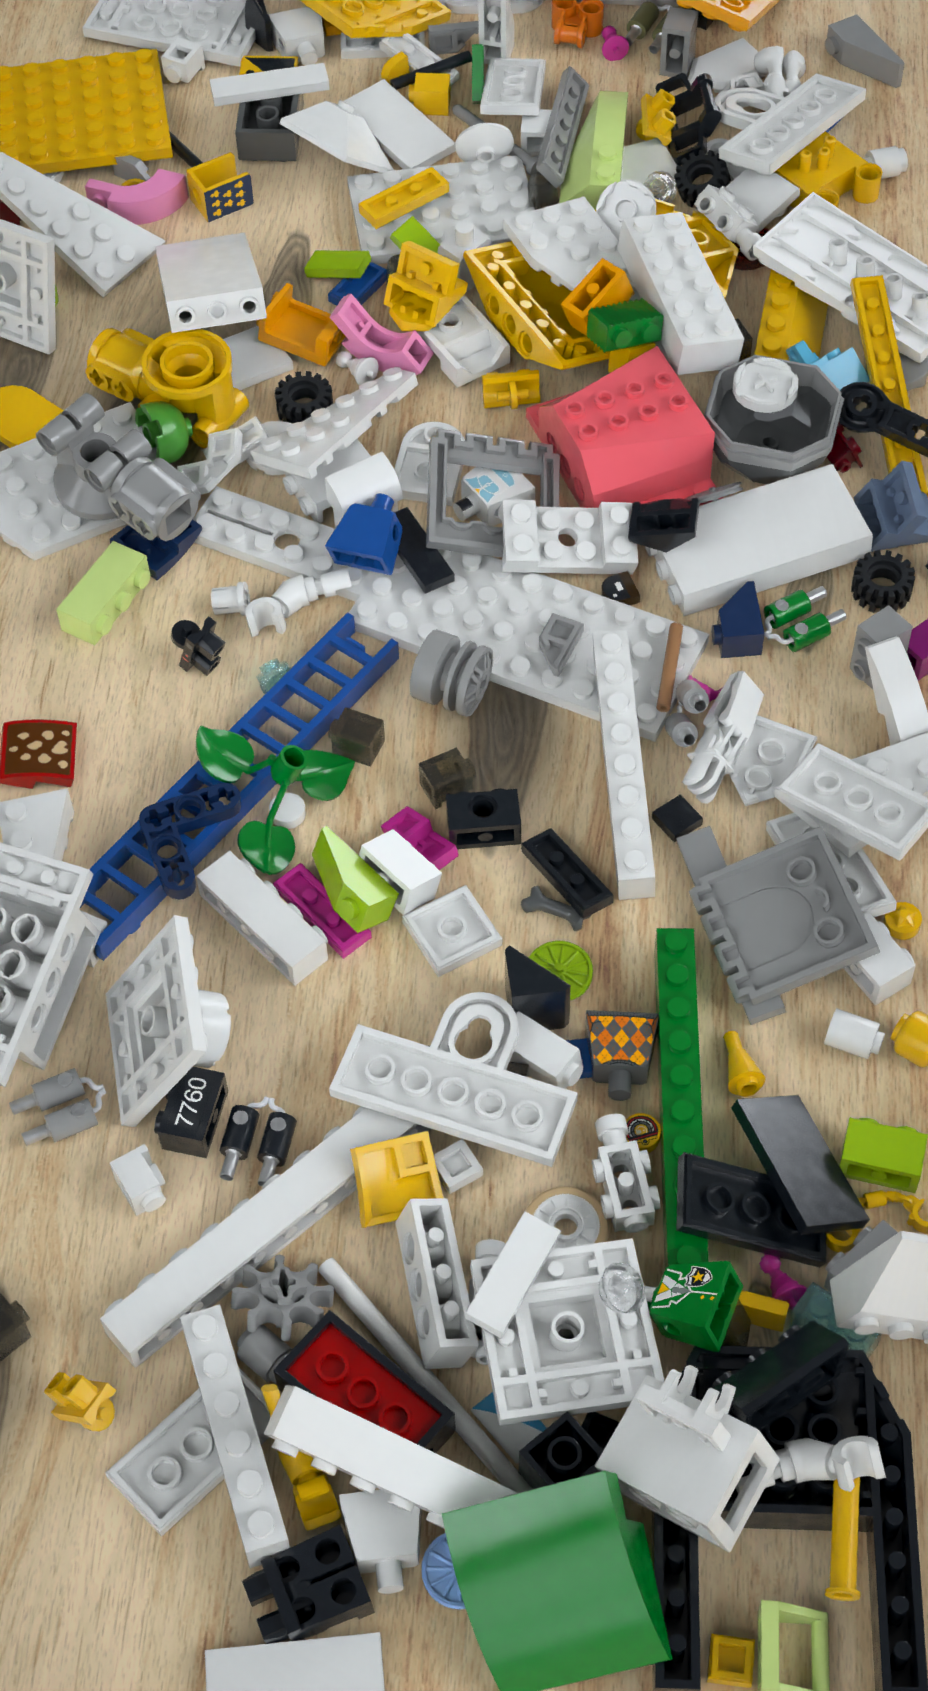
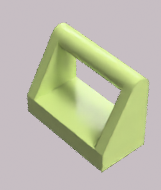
[758,1600,830,1691]

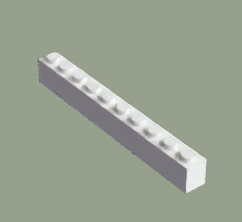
[100,1106,431,1368]

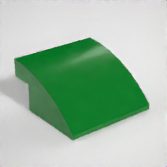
[442,1470,672,1691]

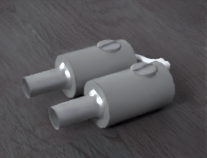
[665,679,709,747]
[9,1068,106,1146]

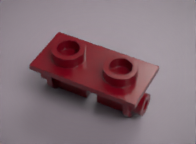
[826,422,863,473]

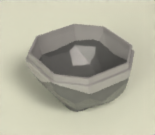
[704,355,844,484]

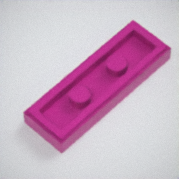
[273,863,372,959]

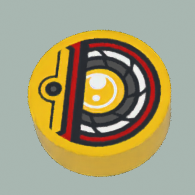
[626,1113,661,1153]

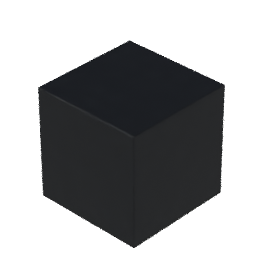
[518,1411,603,1489]

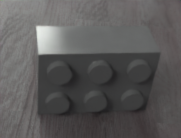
[235,94,304,162]

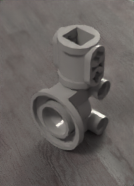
[36,393,201,541]

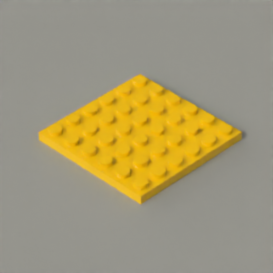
[0,49,173,174]

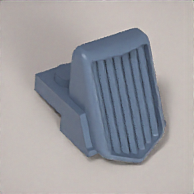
[853,461,928,552]

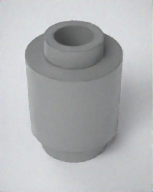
[237,1325,292,1384]

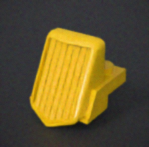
[383,241,468,331]

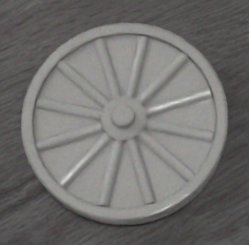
[685,482,743,503]

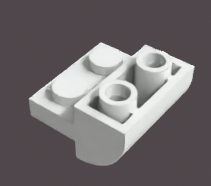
[324,452,403,529]

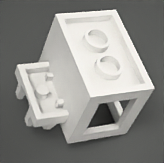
[595,1365,780,1553]

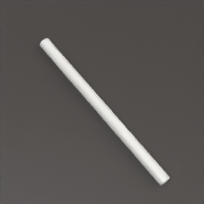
[318,1258,533,1493]

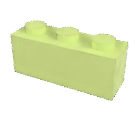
[56,541,151,645]

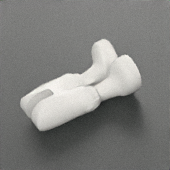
[754,46,806,97]

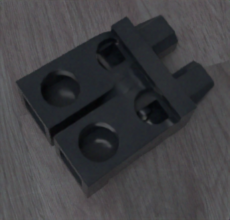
[242,1524,375,1644]

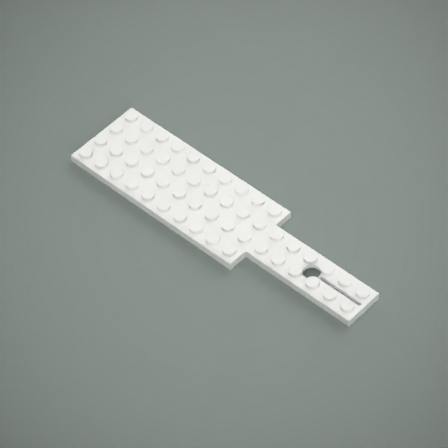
[193,486,709,742]

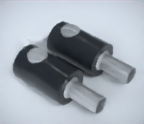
[219,1097,297,1187]

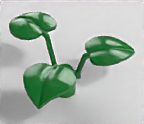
[196,726,355,875]

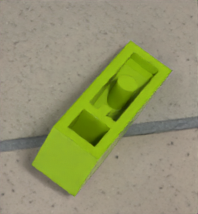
[312,826,399,933]

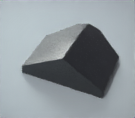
[245,0,273,52]
[628,498,700,553]

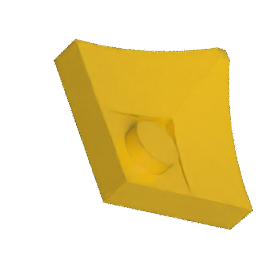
[350,1131,443,1228]

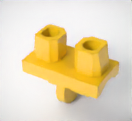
[636,89,676,147]
[482,369,541,410]
[44,1372,116,1432]

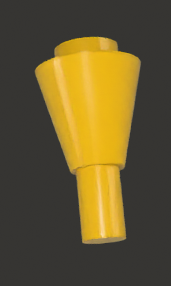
[723,1031,766,1097]

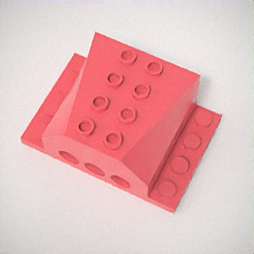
[526,346,723,508]

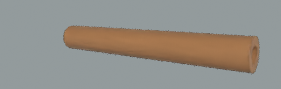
[656,622,683,712]

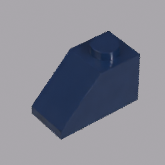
[711,581,764,658]

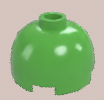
[135,401,193,464]

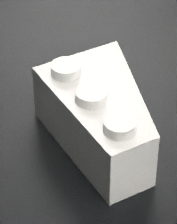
[0,788,74,861]

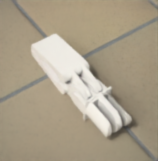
[682,671,764,804]

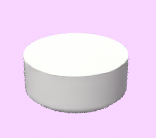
[269,793,306,829]

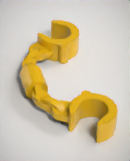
[826,1190,928,1253]

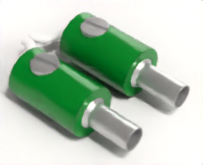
[764,586,847,652]

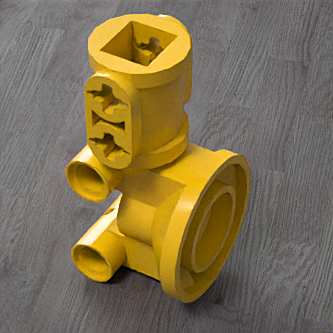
[85,328,249,449]

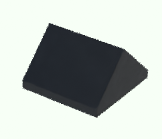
[505,945,571,1030]

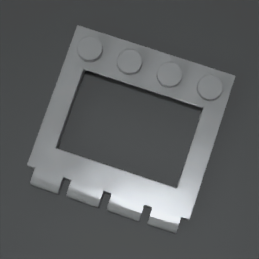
[426,429,560,557]

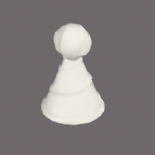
[336,351,379,386]

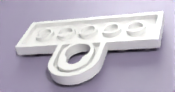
[715,73,866,175]
[329,992,578,1167]

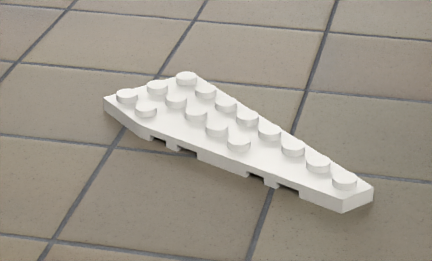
[502,197,674,370]

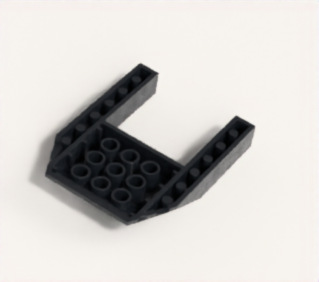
[652,1346,928,1691]

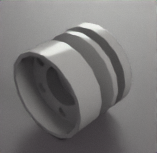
[410,629,493,717]

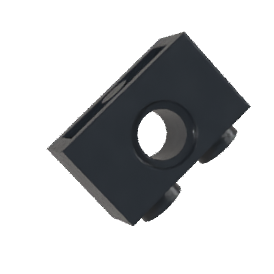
[446,788,521,850]

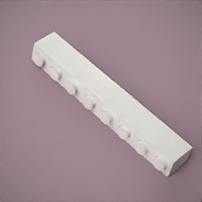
[593,629,655,900]

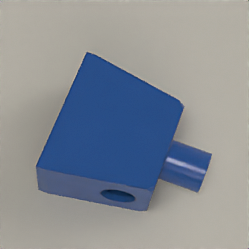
[325,493,403,575]

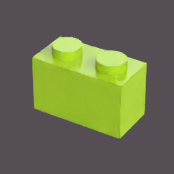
[839,1117,928,1193]

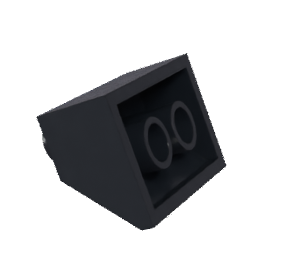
[711,1320,849,1431]

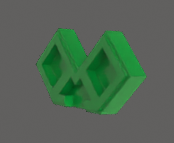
[472,44,484,104]

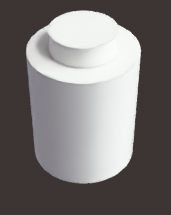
[824,1008,885,1059]

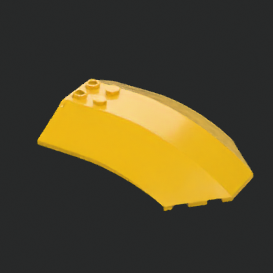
[463,198,739,370]

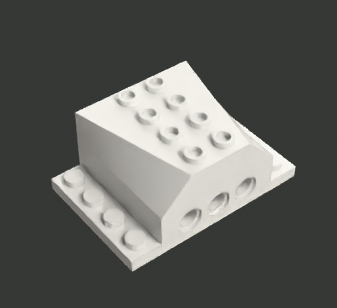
[0,842,101,1087]

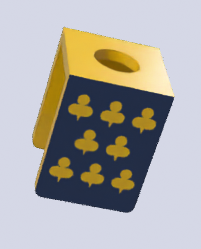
[186,152,254,223]

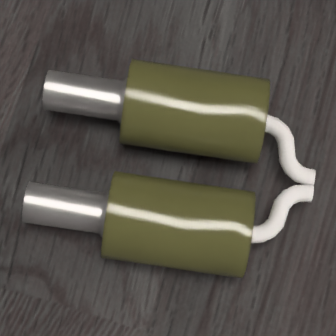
[625,1,672,54]

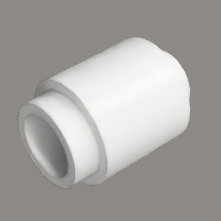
[863,146,908,179]

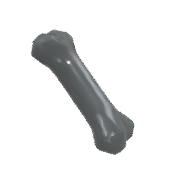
[521,886,591,931]

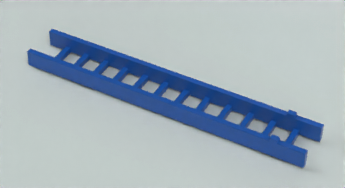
[80,612,399,961]

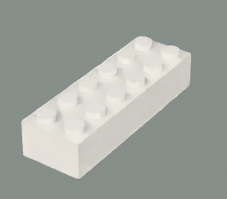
[617,212,744,375]

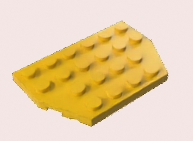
[300,0,451,38]

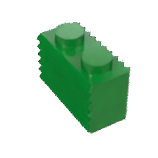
[587,298,664,353]

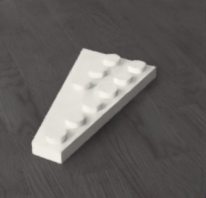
[0,151,166,297]
[251,367,418,480]

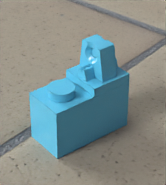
[785,340,870,390]

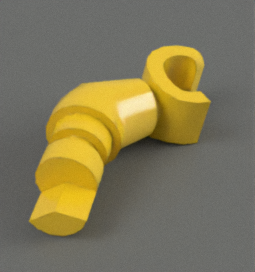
[261,1384,342,1531]

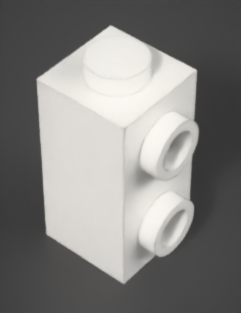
[509,1011,583,1089]

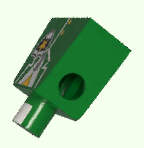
[644,1261,743,1352]

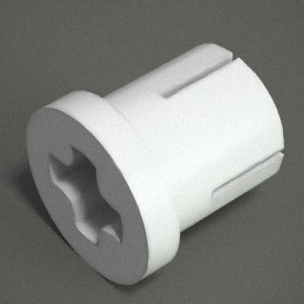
[211,581,250,616]

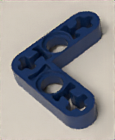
[139,782,241,900]

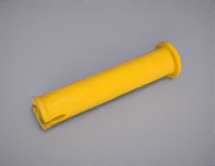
[825,1477,861,1601]

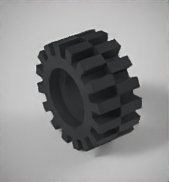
[674,150,731,208]
[275,371,333,424]
[851,550,915,613]

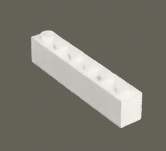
[180,1304,290,1568]
[264,1385,518,1529]

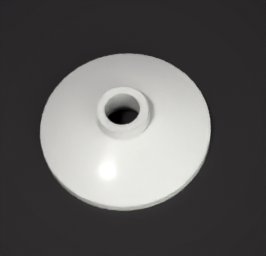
[455,123,514,163]

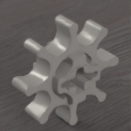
[231,1255,334,1341]

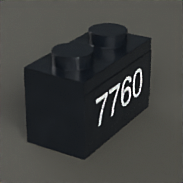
[154,1067,228,1159]

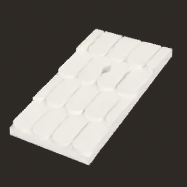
[753,192,928,363]

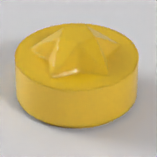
[883,902,922,940]

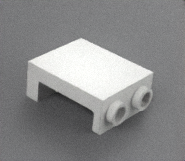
[283,439,371,523]

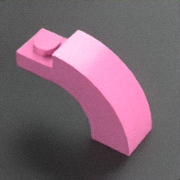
[85,168,189,225]
[330,294,434,375]

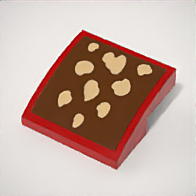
[0,719,77,789]

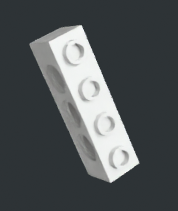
[395,1198,479,1369]

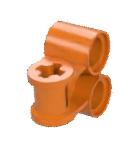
[551,0,604,48]

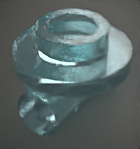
[256,658,291,694]

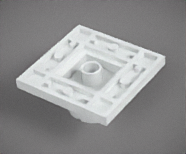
[0,219,56,355]
[106,915,231,1127]
[470,1238,664,1426]

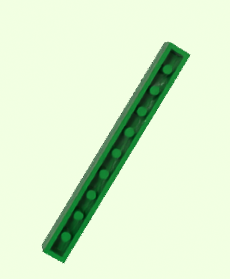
[654,928,709,1269]

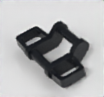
[655,73,722,166]

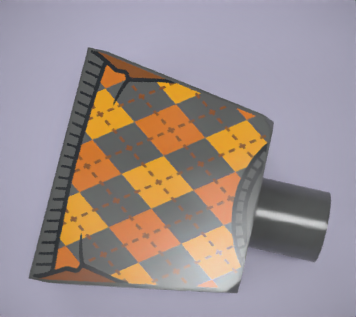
[585,1010,659,1101]

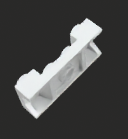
[416,295,510,388]
[498,499,639,575]

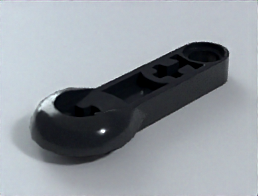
[839,382,928,457]

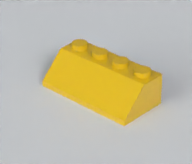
[754,269,828,361]

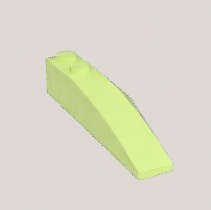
[559,91,628,210]

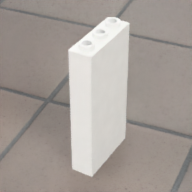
[155,232,267,333]
[645,464,873,616]

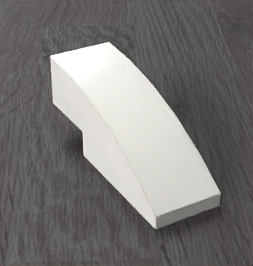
[865,636,928,746]

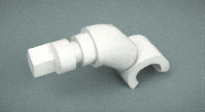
[245,568,352,637]
[736,1436,886,1494]

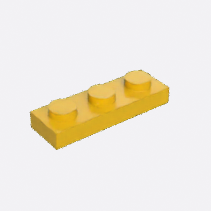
[358,167,449,229]

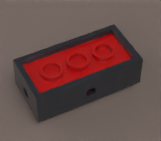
[273,1310,456,1453]

